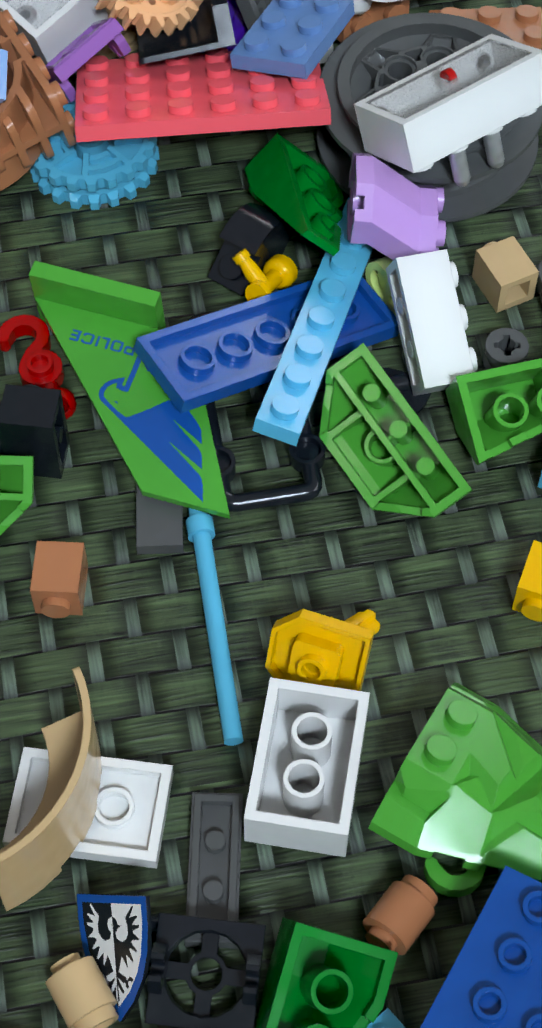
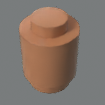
[363,875,438,955]

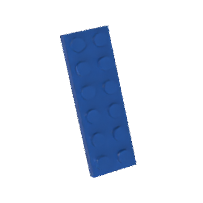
[134,277,399,413]

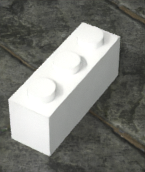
[386,249,478,396]

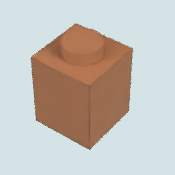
[30,541,88,618]

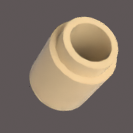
[45,952,119,1028]

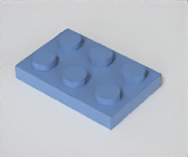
[230,0,355,79]

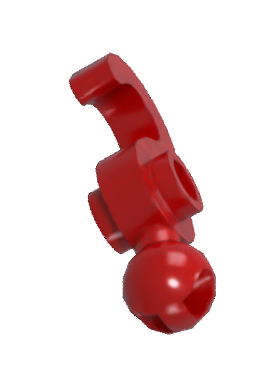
[0,315,77,420]

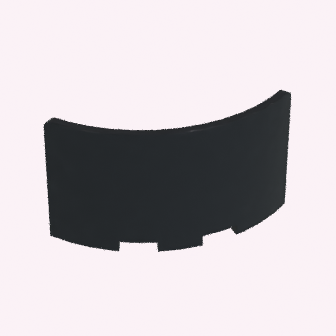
[135,0,236,65]

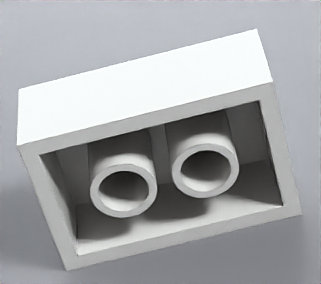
[244,677,370,857]

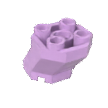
[347,153,446,260]

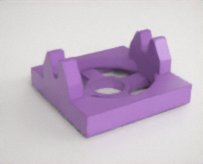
[45,17,131,103]

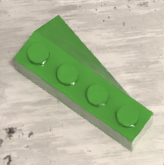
[446,358,542,465]

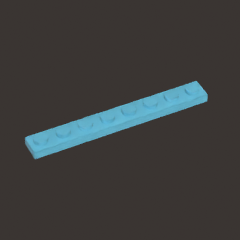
[252,197,374,446]

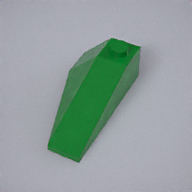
[245,134,344,256]
[255,917,398,1028]

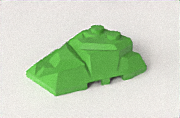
[368,682,542,883]

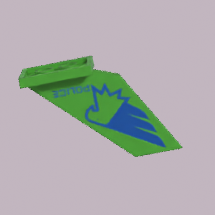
[29,261,230,519]

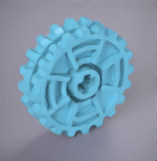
[30,99,160,210]

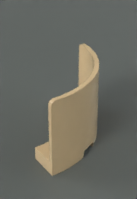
[0,666,102,912]

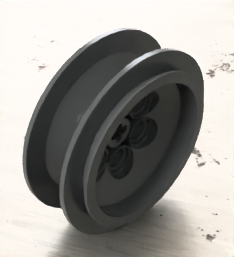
[317,13,542,222]

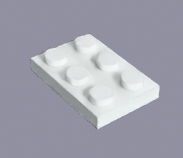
[2,747,174,869]

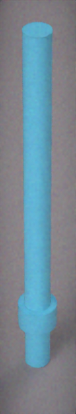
[186,508,244,746]

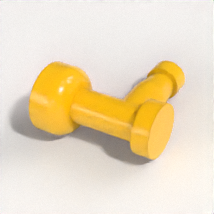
[232,248,298,301]

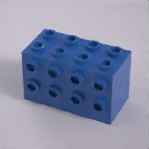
[420,866,542,1028]

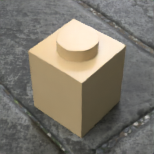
[472,236,539,313]

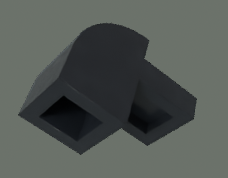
[208,203,295,296]

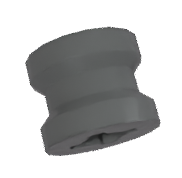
[482,328,529,370]

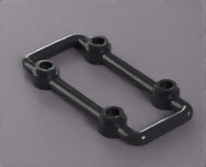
[188,311,326,512]

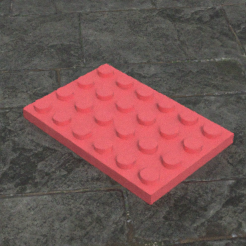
[75,48,331,143]

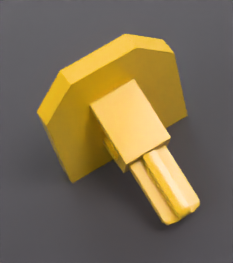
[265,609,380,691]

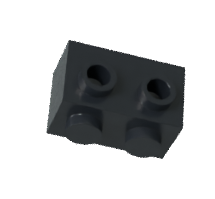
[0,384,70,479]

